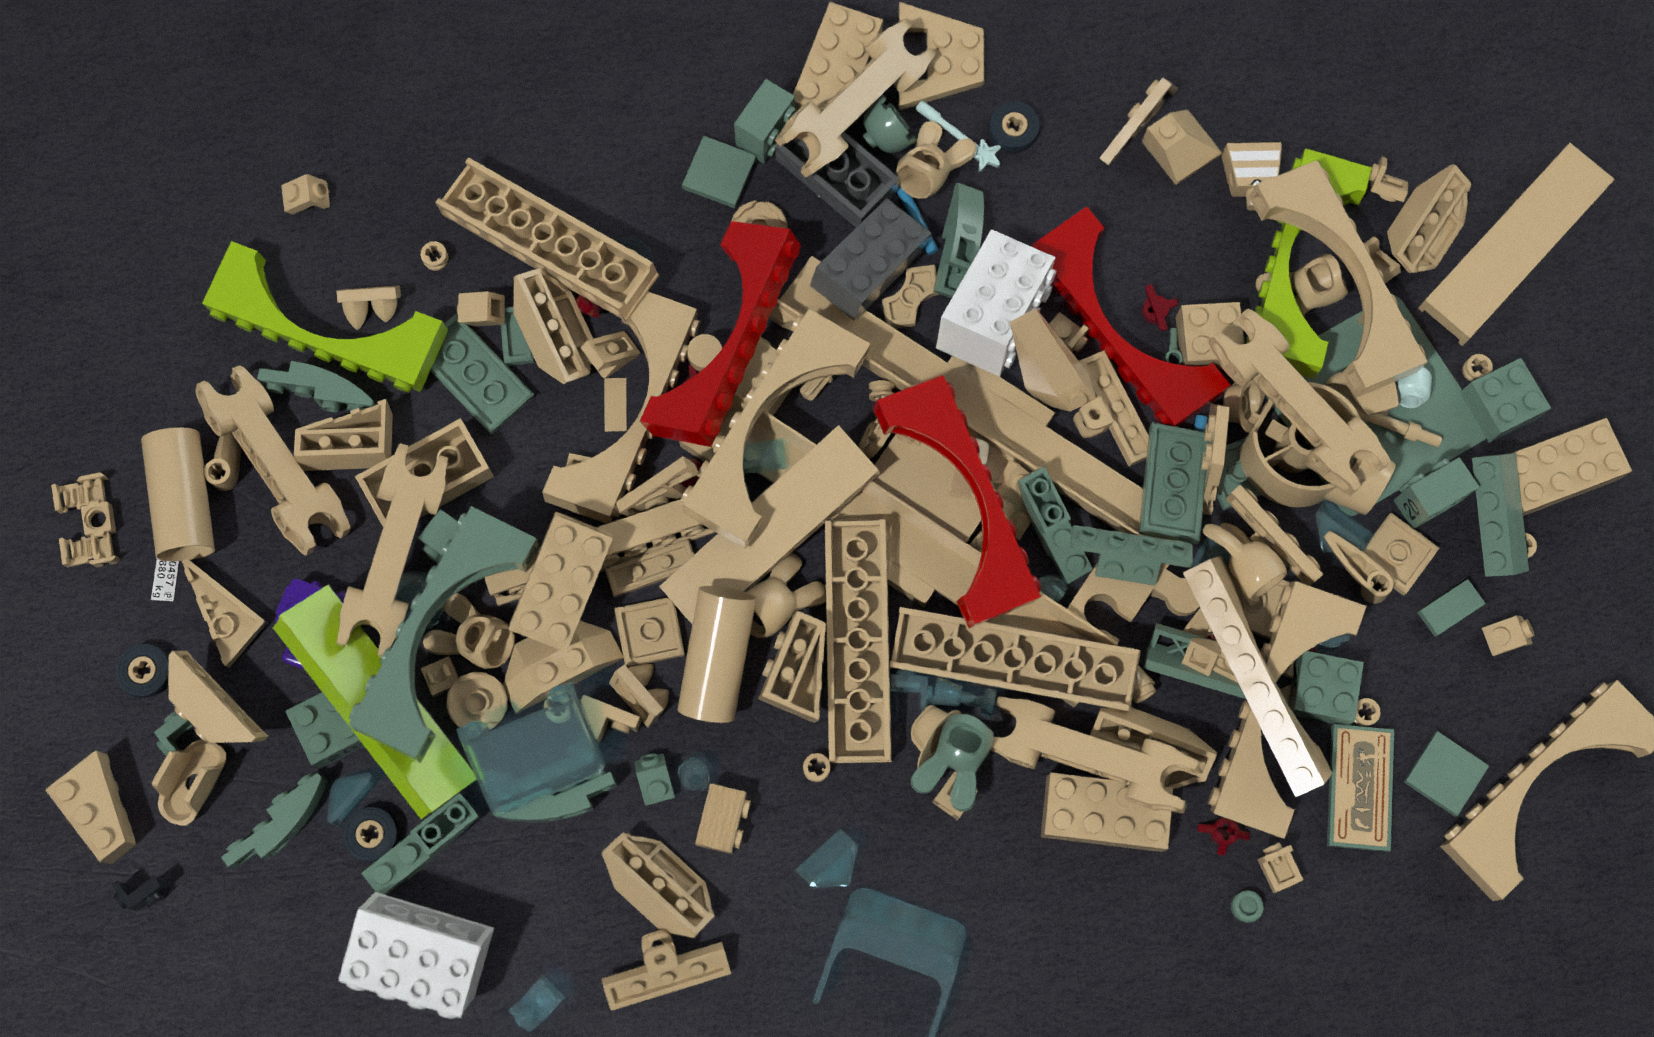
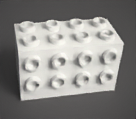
[936,229,1056,377]
[338,892,494,1018]

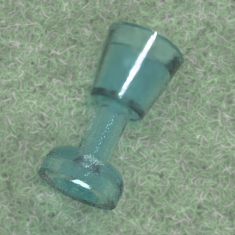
[931,676,997,719]

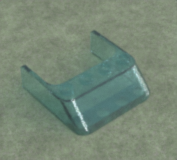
[813,888,966,1037]

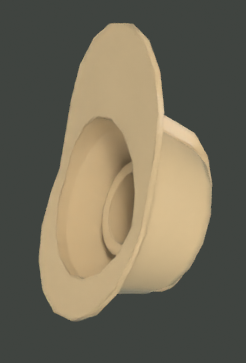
[1223,380,1265,432]
[911,705,961,769]

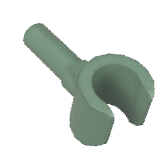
[1163,328,1183,365]

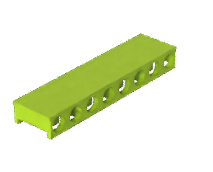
[273,585,478,820]

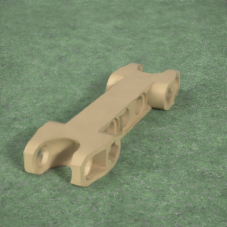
[775,17,935,178]
[1209,309,1390,496]
[195,365,350,556]
[336,443,448,658]
[990,697,1201,813]

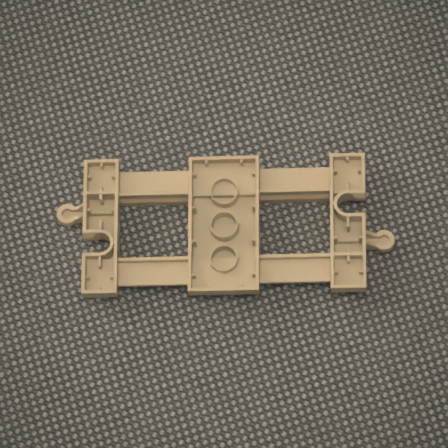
[679,256,1205,707]

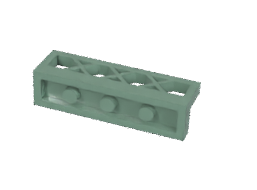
[1143,623,1246,699]

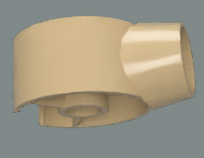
[1239,382,1396,515]

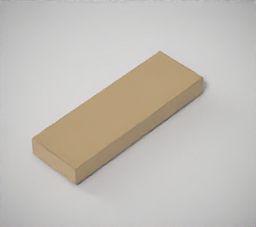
[604,539,694,598]

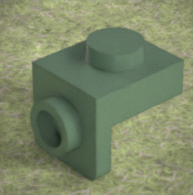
[154,711,194,756]
[634,753,675,806]

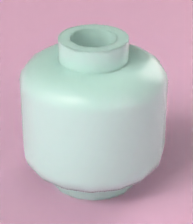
[1395,367,1432,408]

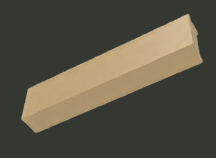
[1418,143,1615,346]
[435,157,659,322]
[659,425,880,624]
[485,499,717,606]
[825,519,892,763]
[889,607,1141,711]

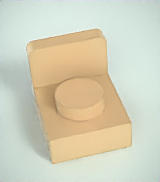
[1049,312,1089,353]

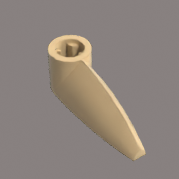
[204,432,241,491]
[1324,531,1394,604]

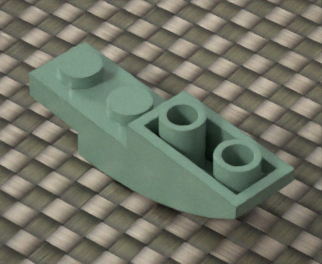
[933,183,984,298]
[257,361,376,413]
[1017,466,1093,584]
[491,770,618,823]
[221,773,328,869]
[361,792,479,895]

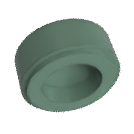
[1231,891,1263,922]

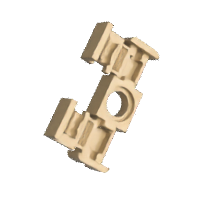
[51,473,120,568]

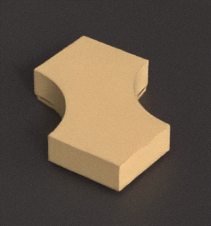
[882,265,939,329]

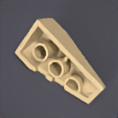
[1010,308,1096,412]

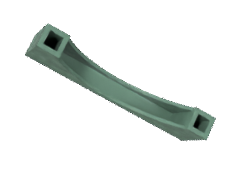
[349,507,540,763]

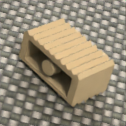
[695,783,751,854]

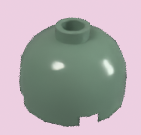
[863,95,917,153]

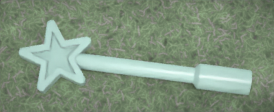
[916,100,1001,172]

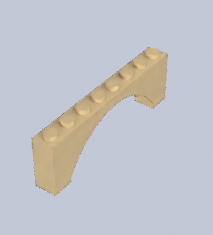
[1249,160,1427,398]
[542,292,700,524]
[681,309,870,549]
[1183,556,1332,797]
[1208,581,1366,839]
[1440,680,1654,901]

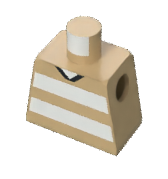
[1222,142,1282,210]

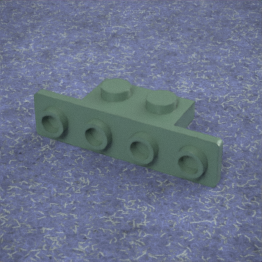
[1071,525,1193,586]

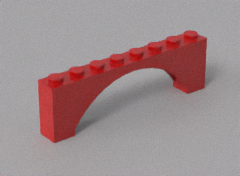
[1031,207,1230,427]
[640,221,801,447]
[873,375,1041,629]

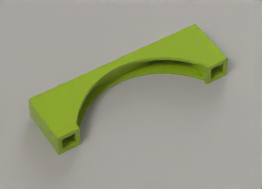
[1245,148,1372,379]
[202,241,449,393]

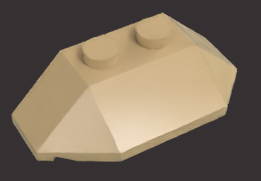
[1387,164,1471,273]
[514,268,593,384]
[503,620,624,714]
[169,651,268,743]
[1090,707,1217,789]
[602,832,714,938]

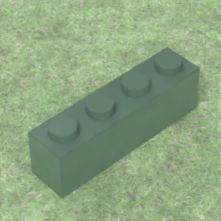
[1472,453,1529,577]

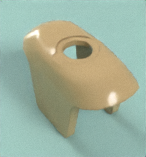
[1324,372,1399,423]
[152,740,226,825]

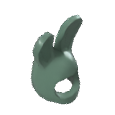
[910,714,994,812]

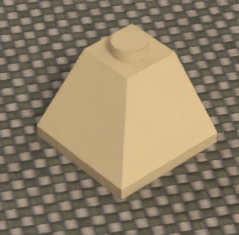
[1142,110,1222,185]

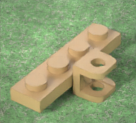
[1073,351,1149,466]
[1226,485,1323,586]
[602,929,731,1011]

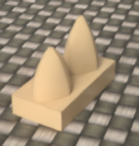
[336,286,401,330]
[609,664,669,727]

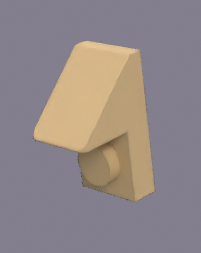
[581,331,640,378]
[581,695,642,743]

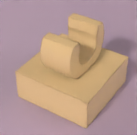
[421,656,459,697]

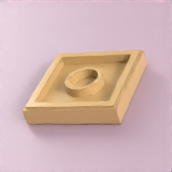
[1362,513,1439,596]
[614,597,685,668]

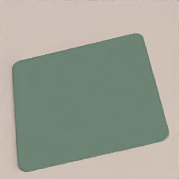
[1265,296,1486,516]

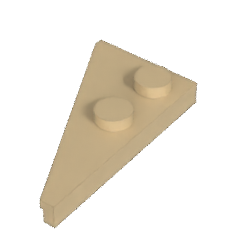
[1100,78,1179,165]
[182,558,267,668]

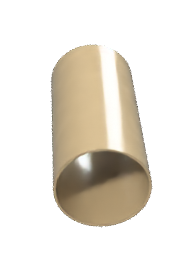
[141,428,215,561]
[677,586,756,723]

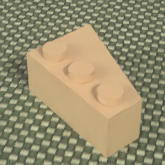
[294,399,393,471]
[758,611,826,723]
[46,750,137,864]

